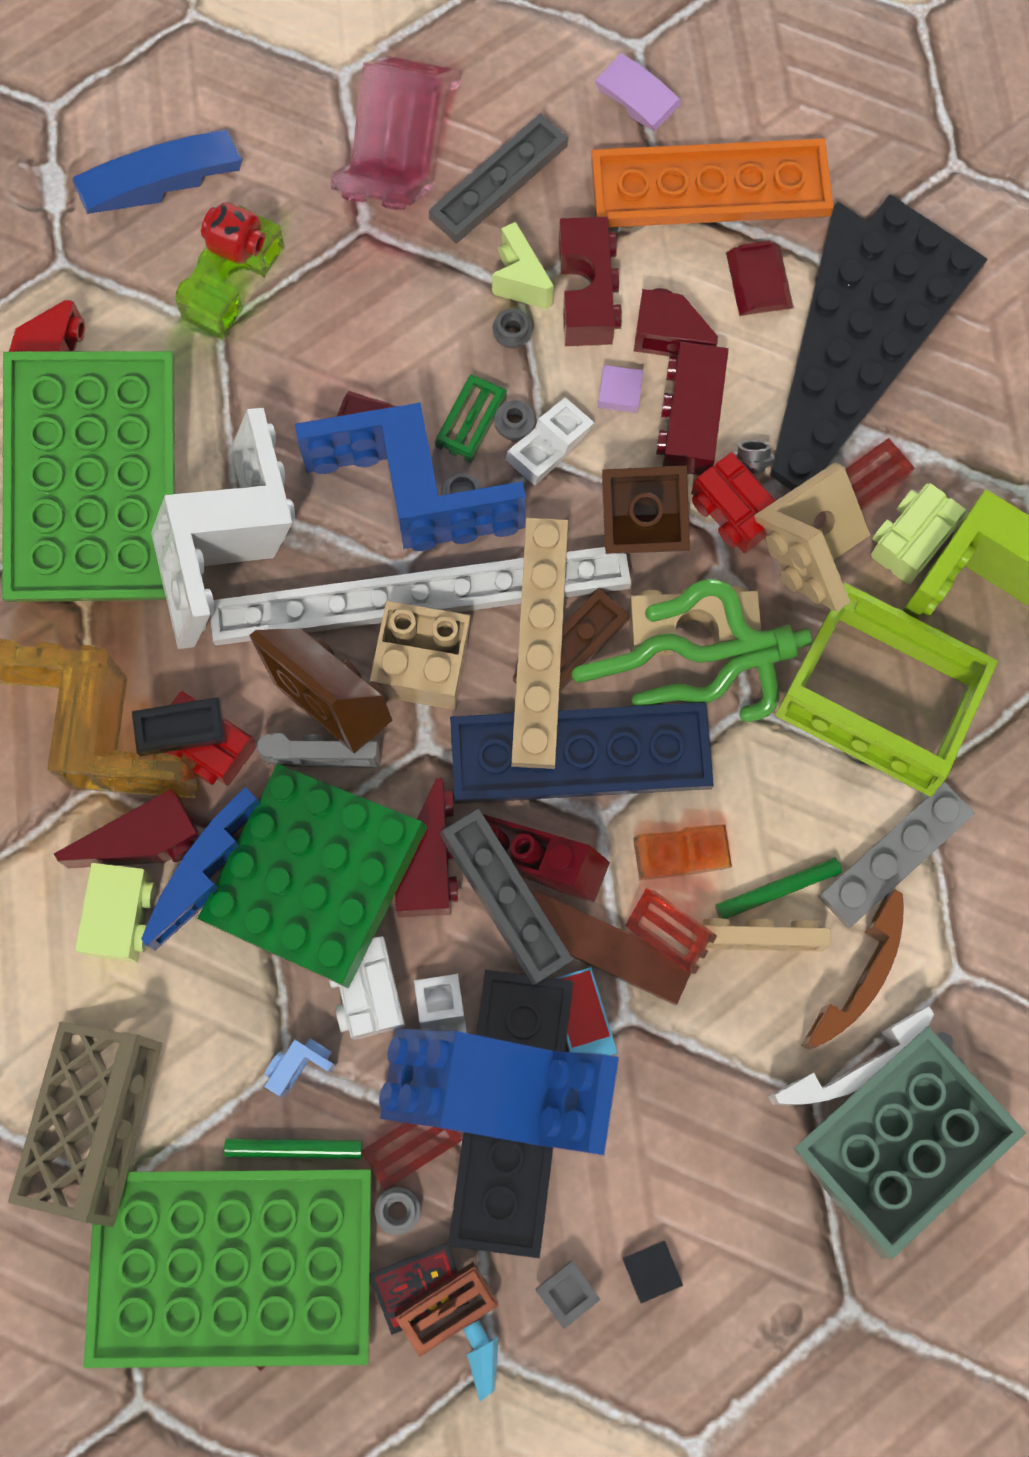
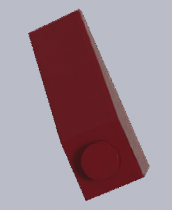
[54,789,200,868]

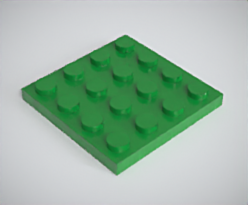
[197,764,428,989]

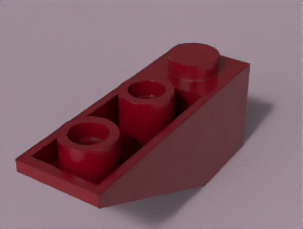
[395,778,458,917]
[482,814,610,902]

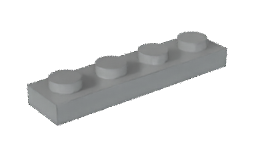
[818,782,975,929]

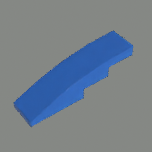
[72,129,242,214]
[141,787,260,951]

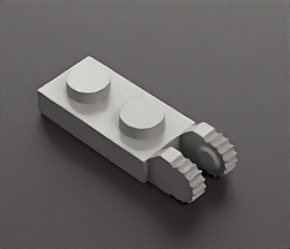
[256,733,381,768]

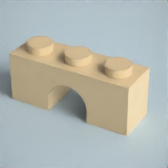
[628,586,761,656]

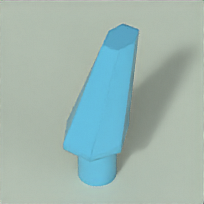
[463,1319,498,1401]

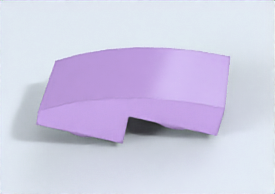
[595,53,681,131]

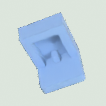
[264,1038,336,1098]

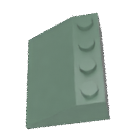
[793,1026,1026,1259]

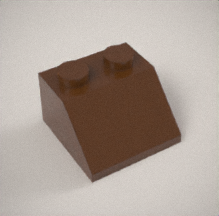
[602,466,690,555]

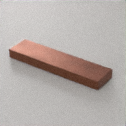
[532,890,695,1005]

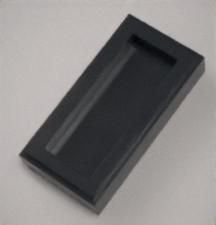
[132,697,227,757]

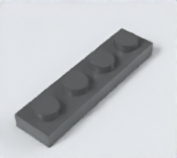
[428,113,568,244]
[439,809,573,985]

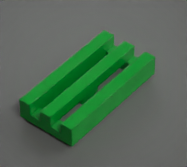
[435,374,507,463]

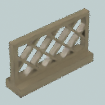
[8,1022,163,1227]

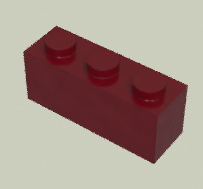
[656,342,729,476]

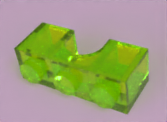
[175,205,285,340]

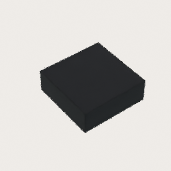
[622,1240,683,1304]

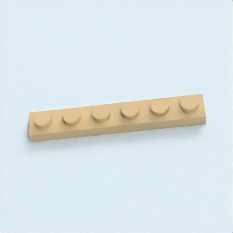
[511,518,568,769]

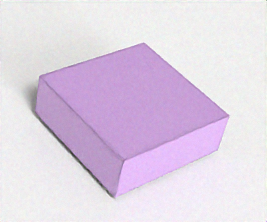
[598,365,643,413]

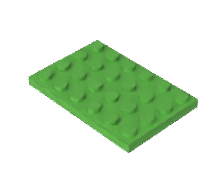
[2,351,175,602]
[84,1170,372,1368]

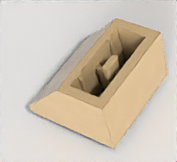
[369,601,470,710]

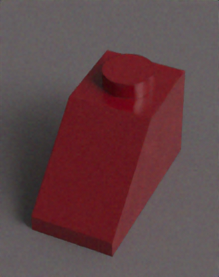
[633,288,718,357]

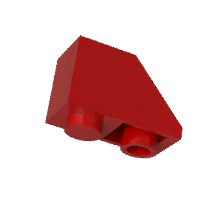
[8,300,85,352]

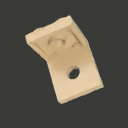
[754,463,871,612]

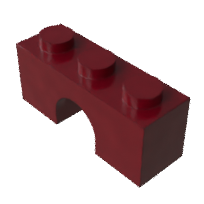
[558,217,622,347]

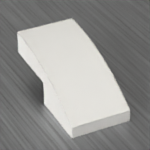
[505,397,594,486]
[414,974,467,1033]

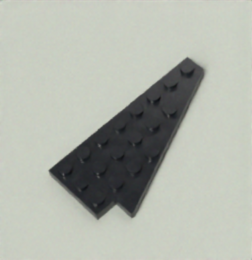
[770,194,988,491]

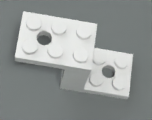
[151,408,295,649]

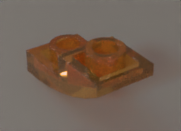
[633,824,732,880]

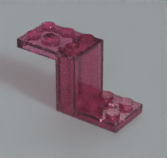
[330,56,462,210]

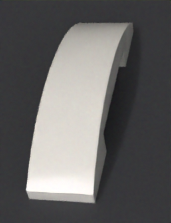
[768,1007,934,1106]

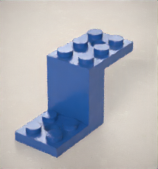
[295,402,526,551]
[379,1029,619,1156]

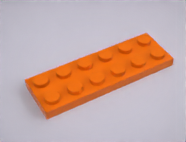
[591,139,833,227]

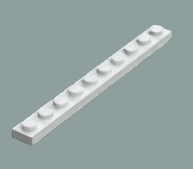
[210,547,631,646]

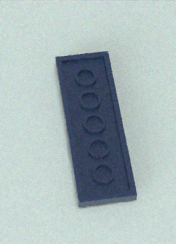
[450,702,714,804]

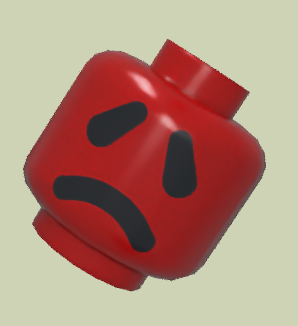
[201,202,265,264]

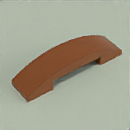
[801,889,904,1050]

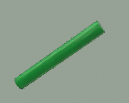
[715,857,842,919]
[224,1138,362,1159]

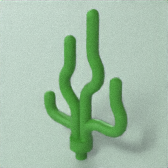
[571,579,812,722]

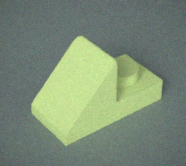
[492,222,554,309]

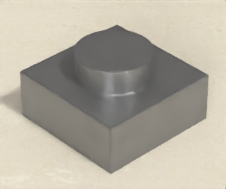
[535,1260,601,1329]

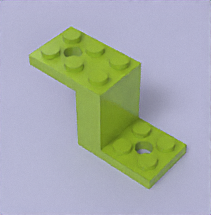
[903,489,1029,619]

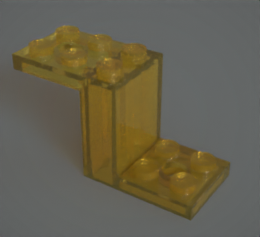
[0,639,199,798]

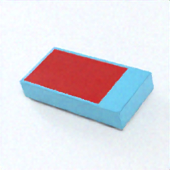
[554,967,618,1056]

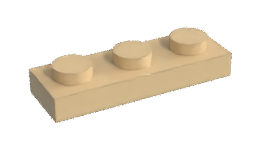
[692,918,831,952]

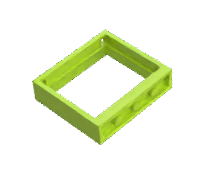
[775,583,998,797]

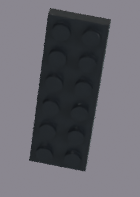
[448,969,573,1259]

